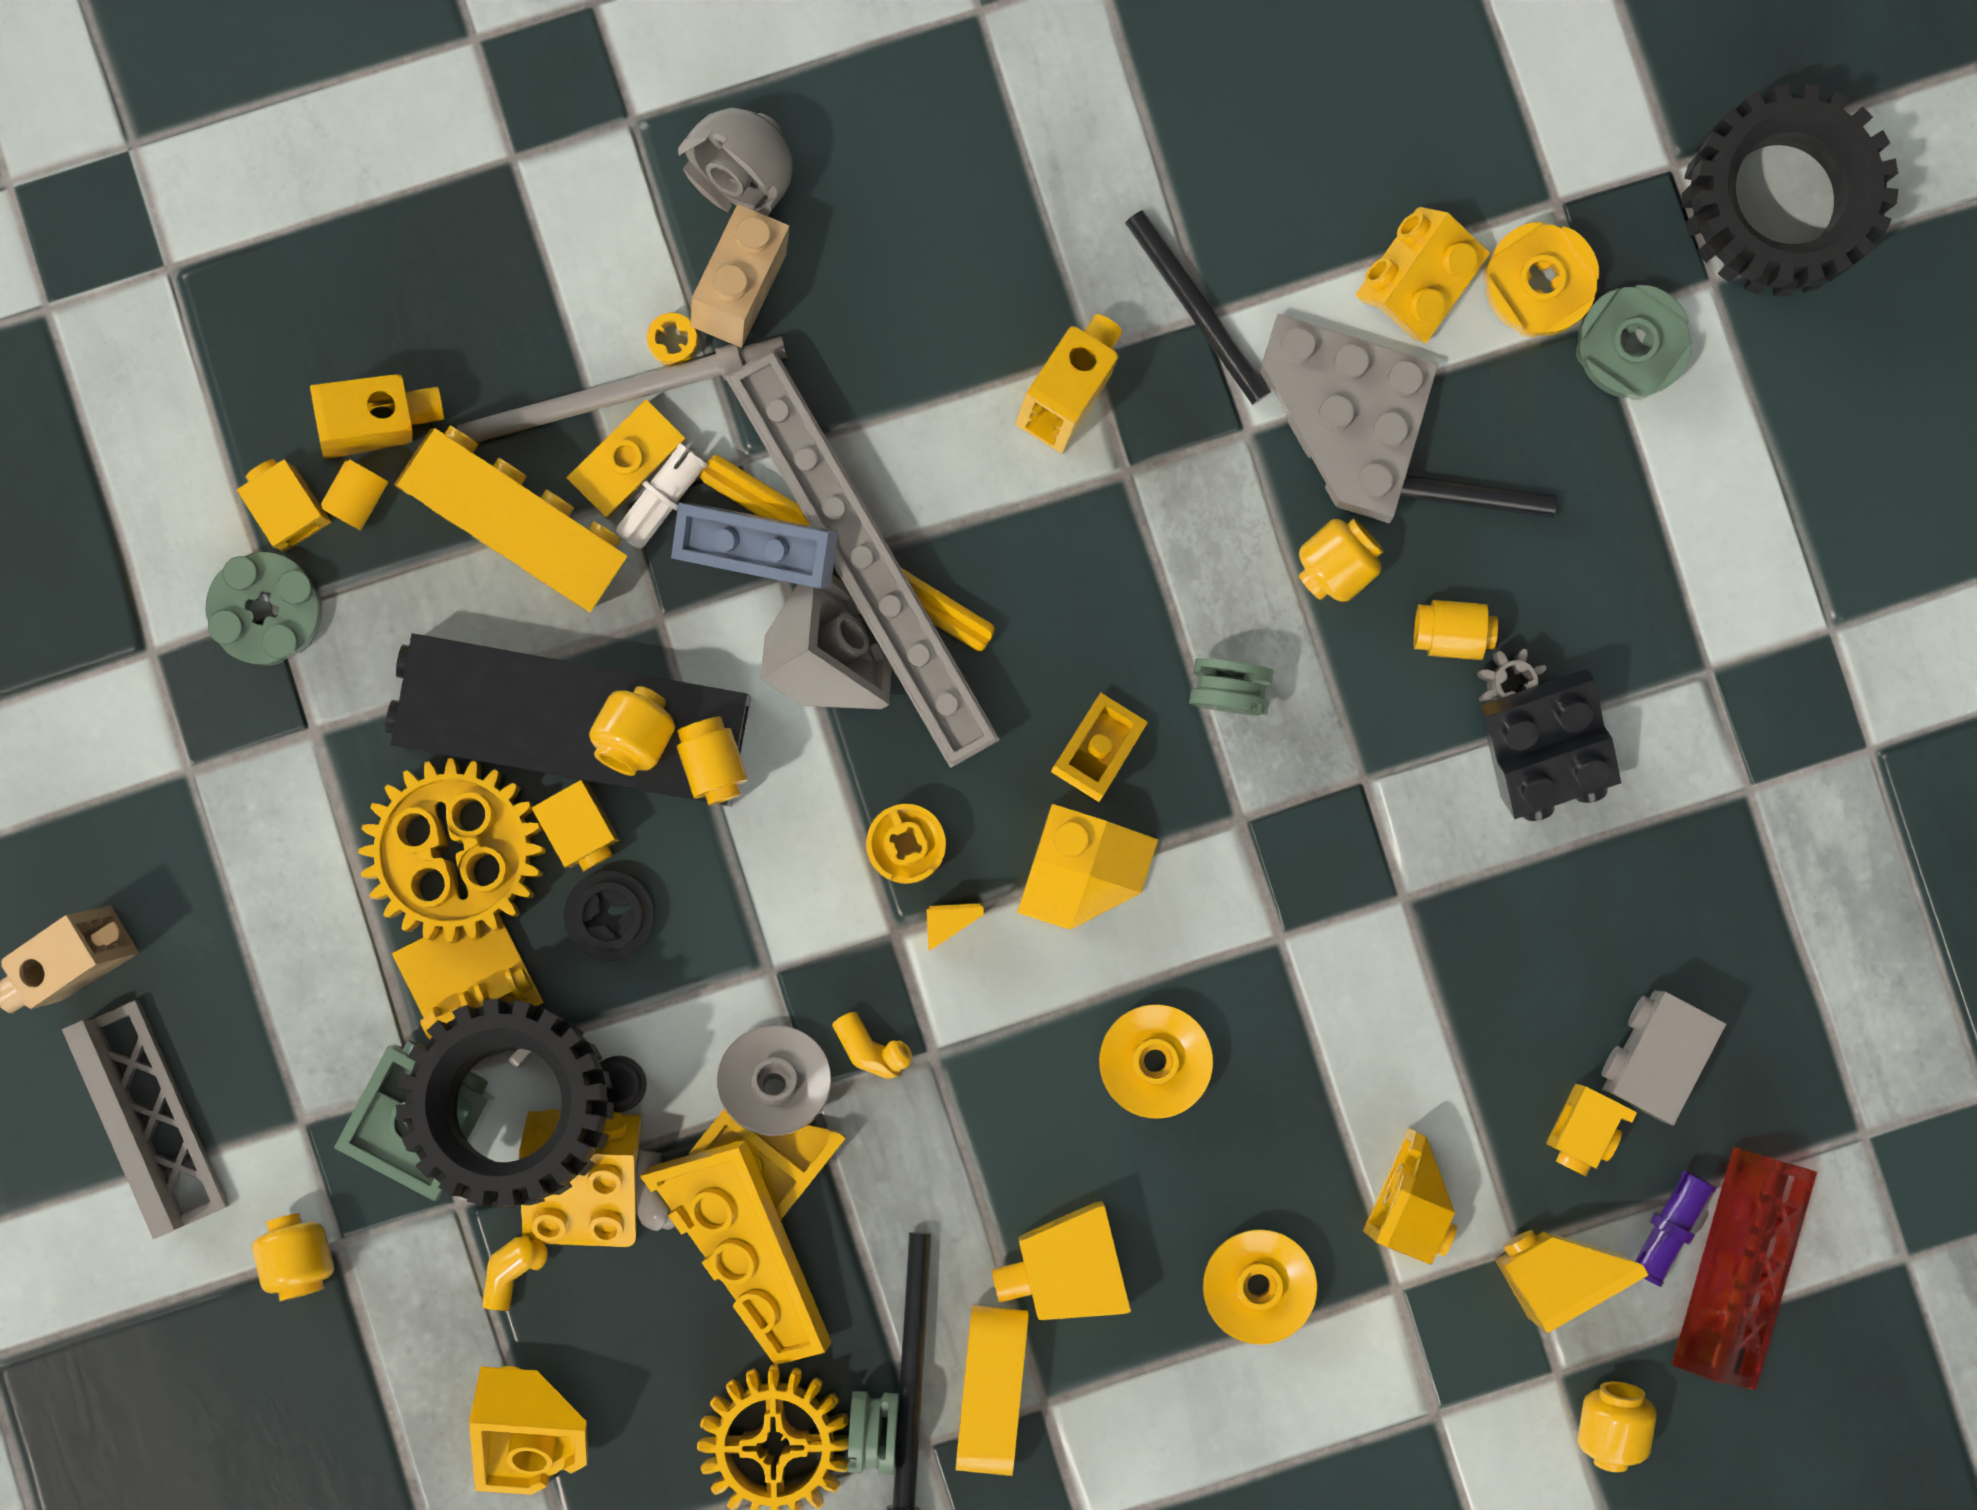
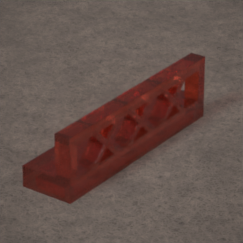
[1672,1147,1817,1390]

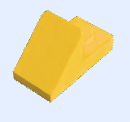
[1051,692,1148,802]

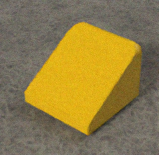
[926,904,984,951]

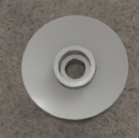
[717,1025,831,1136]

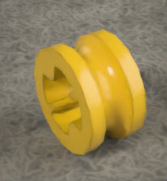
[646,312,699,366]

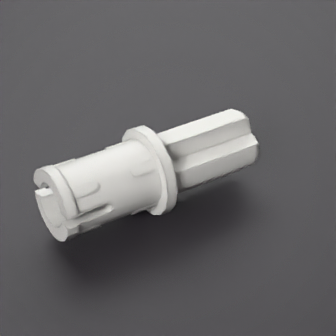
[616,442,709,549]

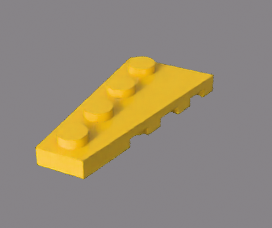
[640,1139,832,1365]

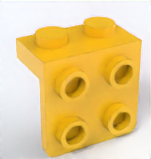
[519,1109,642,1247]

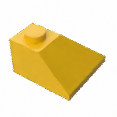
[1494,1230,1648,1333]

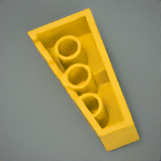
[393,425,628,612]

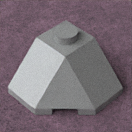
[761,575,892,709]

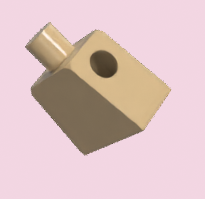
[0,905,140,1014]

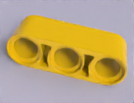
[955,1305,1028,1476]

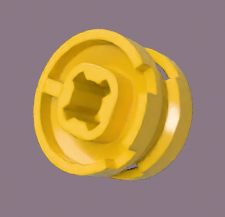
[866,804,946,884]

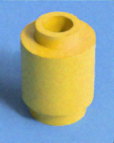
[1413,600,1498,660]
[676,716,748,806]

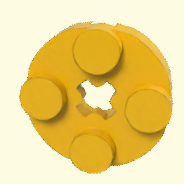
[1484,222,1599,337]

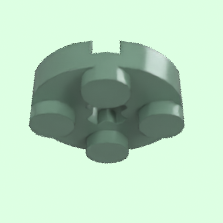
[1576,285,1692,400]
[205,552,322,666]

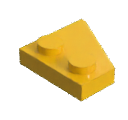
[689,1109,846,1220]

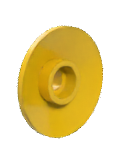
[1099,1004,1213,1119]
[1203,1229,1317,1345]

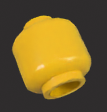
[1298,519,1384,602]
[589,686,675,776]
[251,1213,334,1301]
[1577,1381,1657,1472]

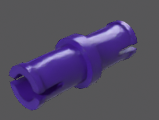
[1635,1170,1716,1287]

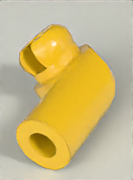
[832,1012,913,1079]
[482,1236,548,1311]

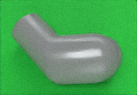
[635,1148,675,1231]

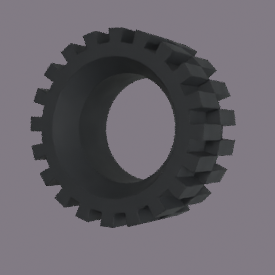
[1682,83,1899,296]
[396,999,614,1207]

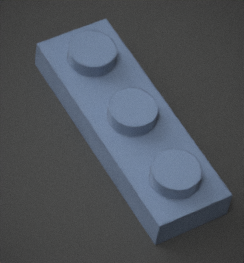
[671,502,838,589]

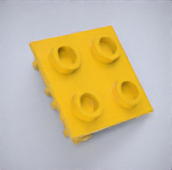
[391,913,544,1039]

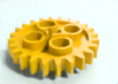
[358,758,546,943]

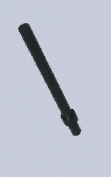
[886,1232,932,1510]

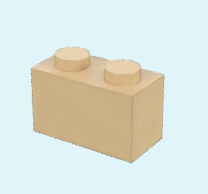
[690,204,790,348]

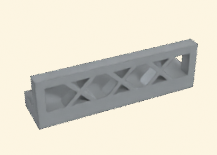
[62,1000,229,1239]

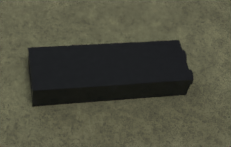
[385,633,751,807]

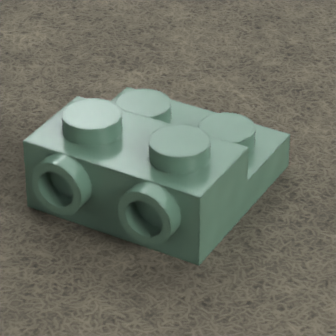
[334,1040,495,1201]

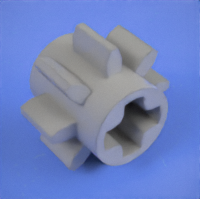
[1477,649,1547,702]

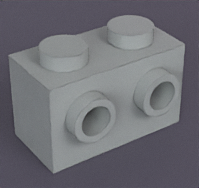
[1602,990,1726,1126]

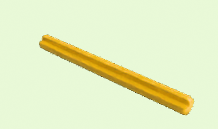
[700,455,995,651]

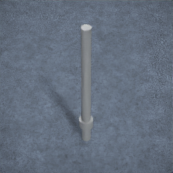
[457,336,787,443]

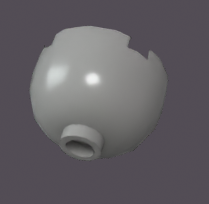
[678,108,793,216]

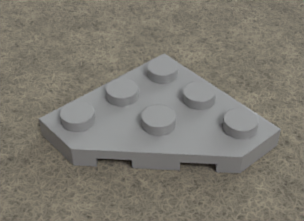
[1259,314,1438,524]

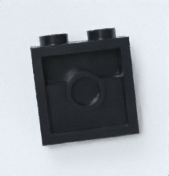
[1480,669,1621,821]

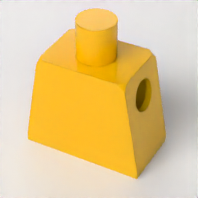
[1015,314,1123,454]
[310,374,444,460]
[991,1201,1131,1320]

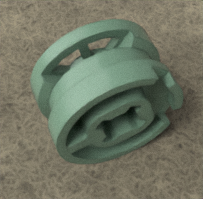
[1189,658,1274,716]
[847,1391,899,1475]

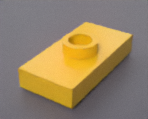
[566,399,687,519]

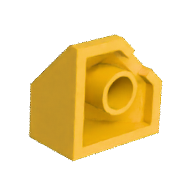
[1017,804,1158,930]
[1363,1128,1457,1265]
[469,1366,588,1495]

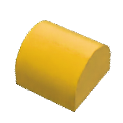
[320,459,389,531]

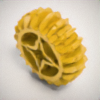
[697,1365,849,1510]

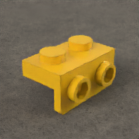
[1356,207,1490,343]

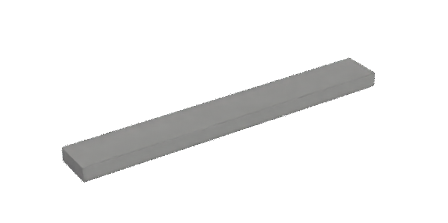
[725,349,1000,769]

